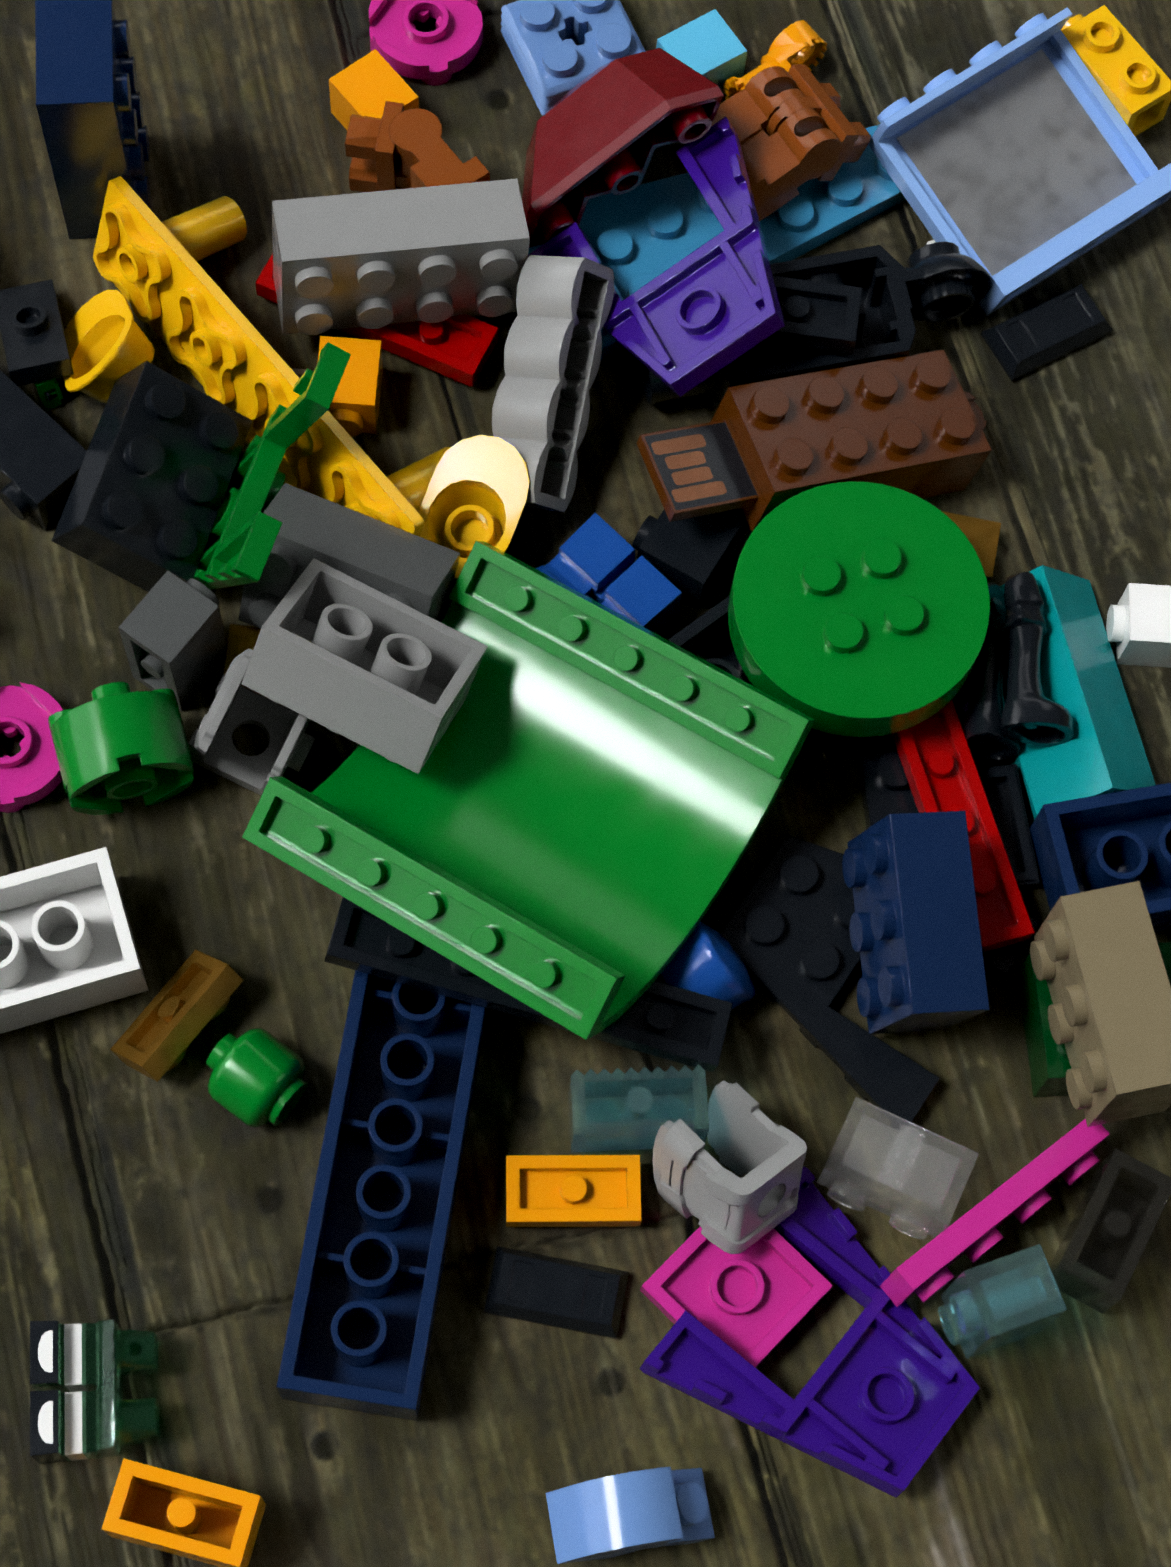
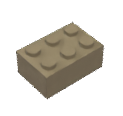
[1030,881,1171,1127]

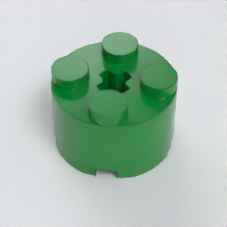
[48,682,194,815]

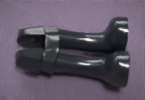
[961,572,1074,761]

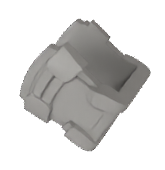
[188,648,316,796]
[652,1080,807,1254]

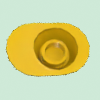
[63,290,155,403]
[418,435,530,579]

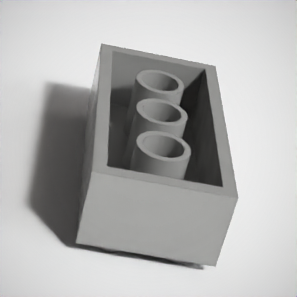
[272,178,530,335]

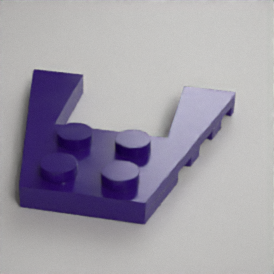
[528,116,785,397]
[639,1166,980,1498]

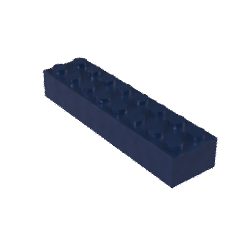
[276,970,488,1421]

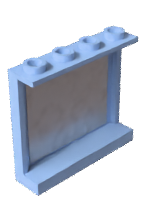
[868,7,1171,316]

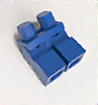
[535,512,682,632]

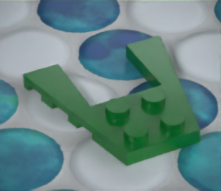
[193,342,351,590]

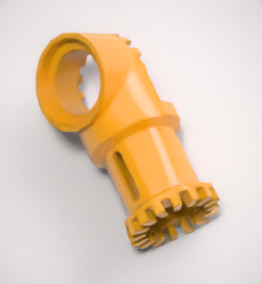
[723,20,827,100]

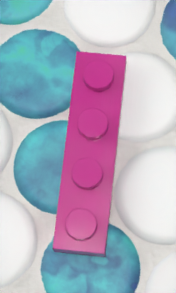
[880,1119,1110,1307]

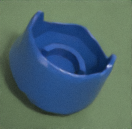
[661,921,755,1010]

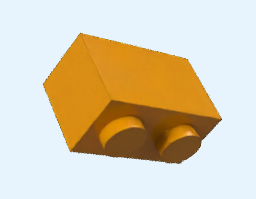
[102,1458,266,1567]

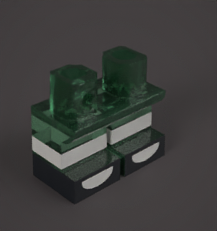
[30,1320,160,1464]

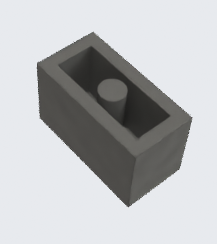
[118,570,227,711]

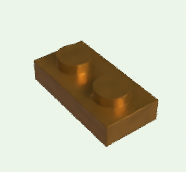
[110,949,244,1082]

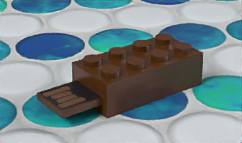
[636,350,992,532]

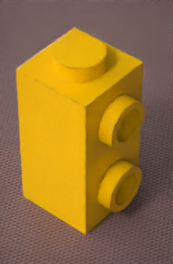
[1061,5,1171,137]

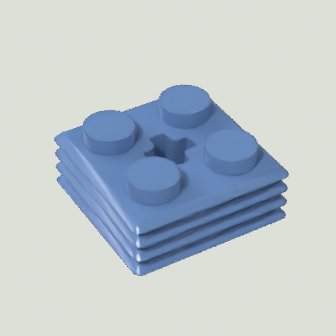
[501,0,645,116]

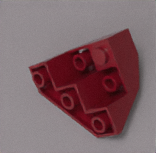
[522,48,724,248]

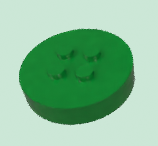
[728,481,990,737]

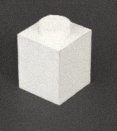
[1106,583,1171,668]

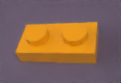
[506,1155,642,1227]

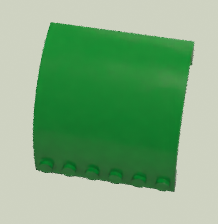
[242,541,815,1040]

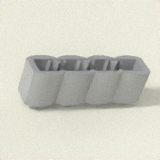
[492,255,614,512]

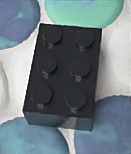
[51,361,253,592]

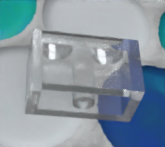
[817,1097,979,1239]

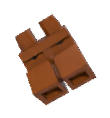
[711,64,871,222]
[345,101,490,192]

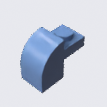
[545,1467,715,1564]

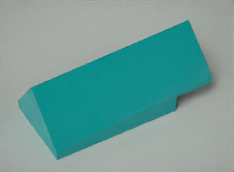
[999,565,1156,820]

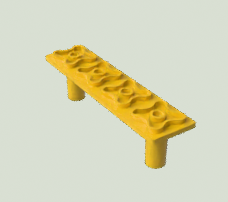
[93,176,451,536]

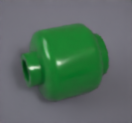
[206,1028,308,1128]

